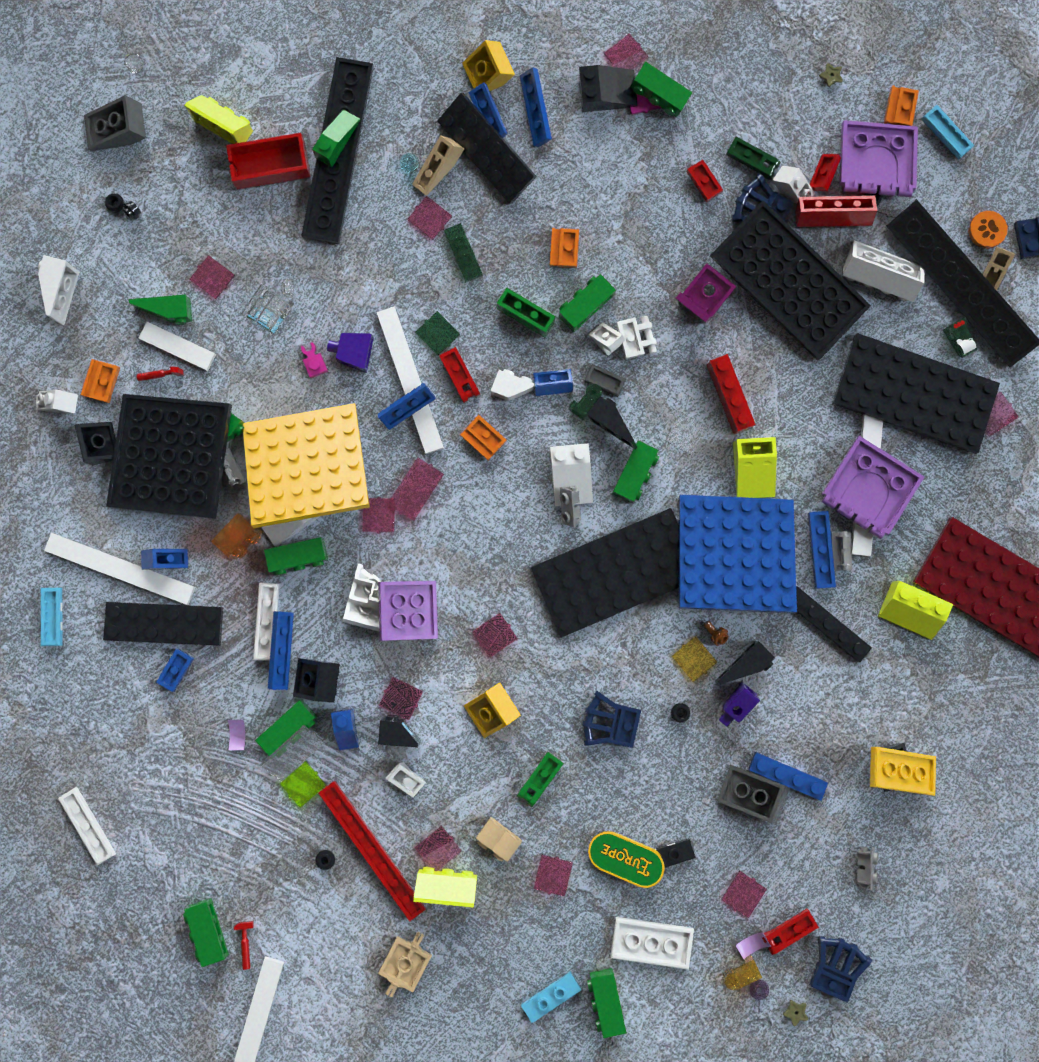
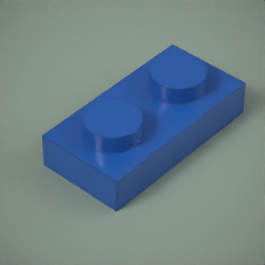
[156,648,194,692]

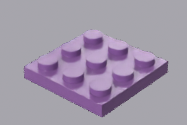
[378,581,438,641]

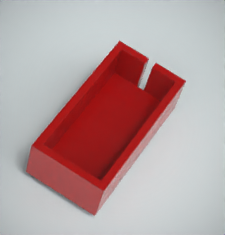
[226,133,311,190]

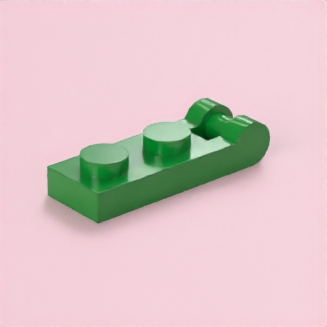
[516,752,564,807]

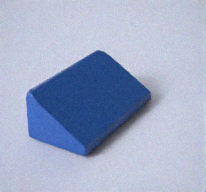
[533,369,573,396]

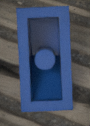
[141,549,188,570]
[331,709,359,751]

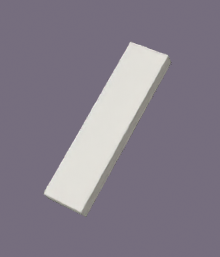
[139,322,216,371]
[253,583,280,661]
[58,787,116,866]

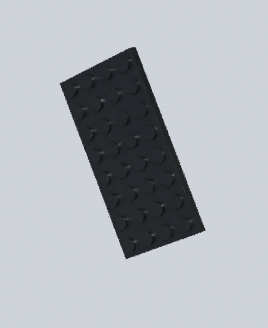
[710,201,871,361]
[832,333,1000,454]
[530,508,679,638]

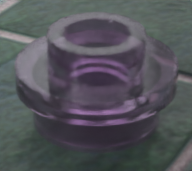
[749,979,769,1000]

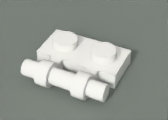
[617,316,657,360]

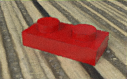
[810,154,841,191]
[686,160,723,202]

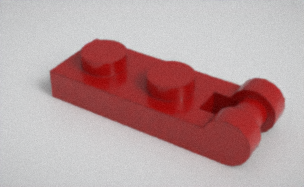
[439,347,480,403]
[762,908,819,955]

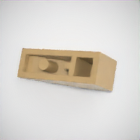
[412,135,464,195]
[983,246,1015,290]

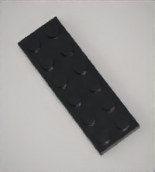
[437,93,537,204]
[103,602,223,646]

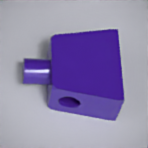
[327,333,374,373]
[719,682,760,727]

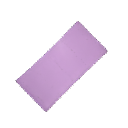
[228,720,245,750]
[736,933,771,959]

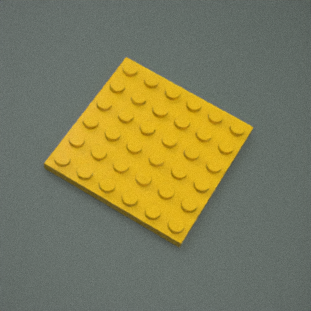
[242,403,370,528]

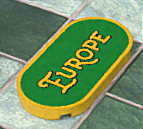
[588,831,665,888]

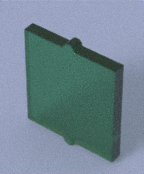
[415,311,460,356]

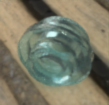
[400,153,419,172]

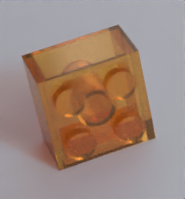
[211,513,263,560]

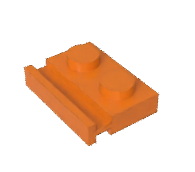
[884,85,919,126]
[550,228,579,268]
[80,359,120,403]
[460,415,507,461]

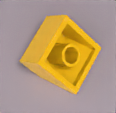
[462,40,515,91]
[464,682,521,738]

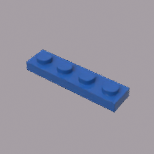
[520,67,552,147]
[808,511,836,589]
[268,611,294,690]
[748,752,828,801]

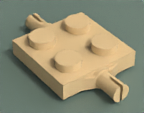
[378,932,432,997]

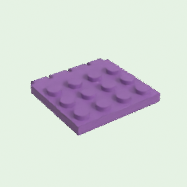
[839,120,918,197]
[822,436,924,539]

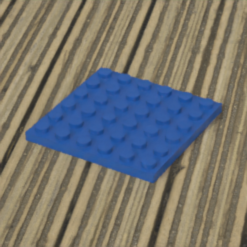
[679,495,797,613]

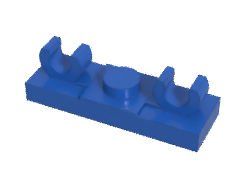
[468,82,507,138]
[377,383,436,430]

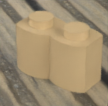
[476,817,522,862]

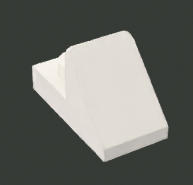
[589,322,626,356]
[386,762,426,797]

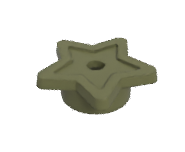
[819,63,843,87]
[783,1000,808,1026]

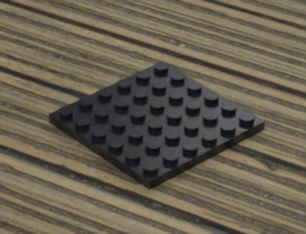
[106,394,232,519]

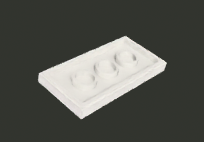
[610,917,694,970]

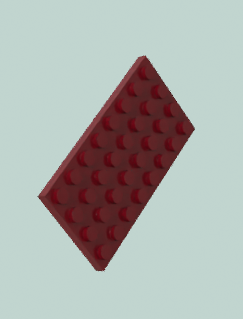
[912,517,1039,658]

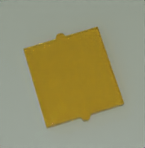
[672,636,717,682]

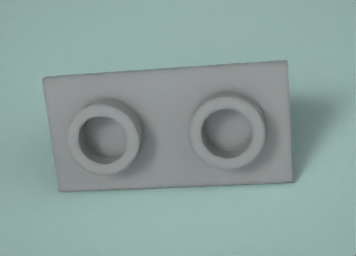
[222,448,246,490]
[560,486,581,528]
[831,531,852,571]
[857,847,878,890]

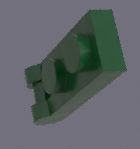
[726,136,781,180]

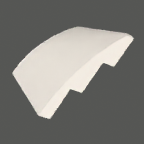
[342,564,381,632]

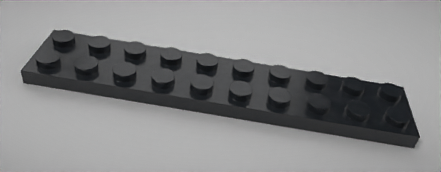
[301,57,374,244]
[886,199,1039,368]

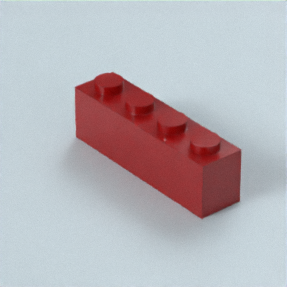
[795,196,877,227]
[706,354,756,435]

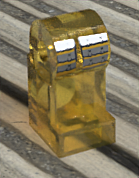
[723,954,762,990]

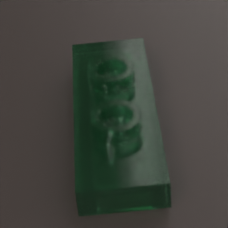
[444,223,483,283]

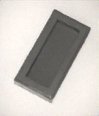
[584,364,626,397]

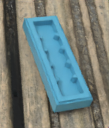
[922,105,975,160]
[41,588,63,646]
[521,971,581,1023]

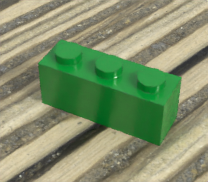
[630,61,692,117]
[558,274,616,333]
[497,287,556,338]
[612,440,659,503]
[264,537,329,576]
[255,699,318,758]
[183,898,229,967]
[587,968,627,1039]

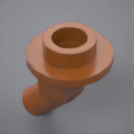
[703,620,729,646]

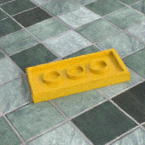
[870,747,936,796]

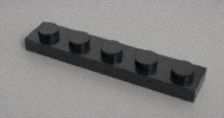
[796,586,872,663]

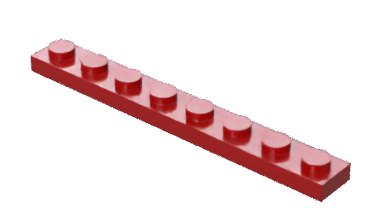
[318,781,426,922]

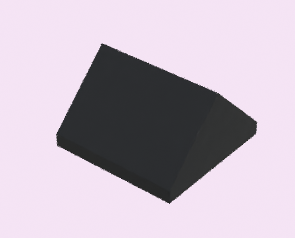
[74,422,116,466]

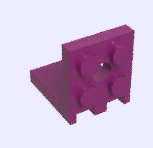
[676,263,736,323]

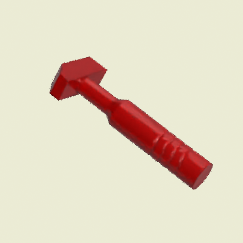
[137,366,184,381]
[234,921,254,970]

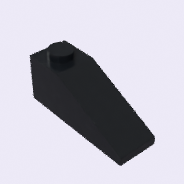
[587,396,637,450]
[715,641,775,685]

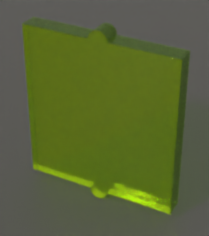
[280,761,326,808]

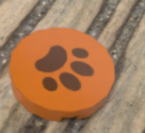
[968,210,1008,249]

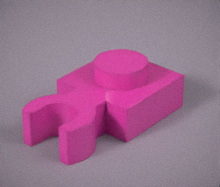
[301,342,328,378]

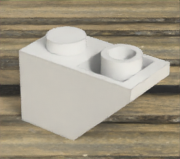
[772,166,815,204]
[491,369,535,401]
[36,389,78,414]

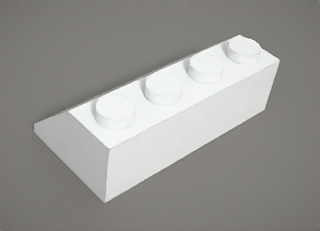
[842,240,924,302]

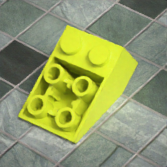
[733,437,777,498]

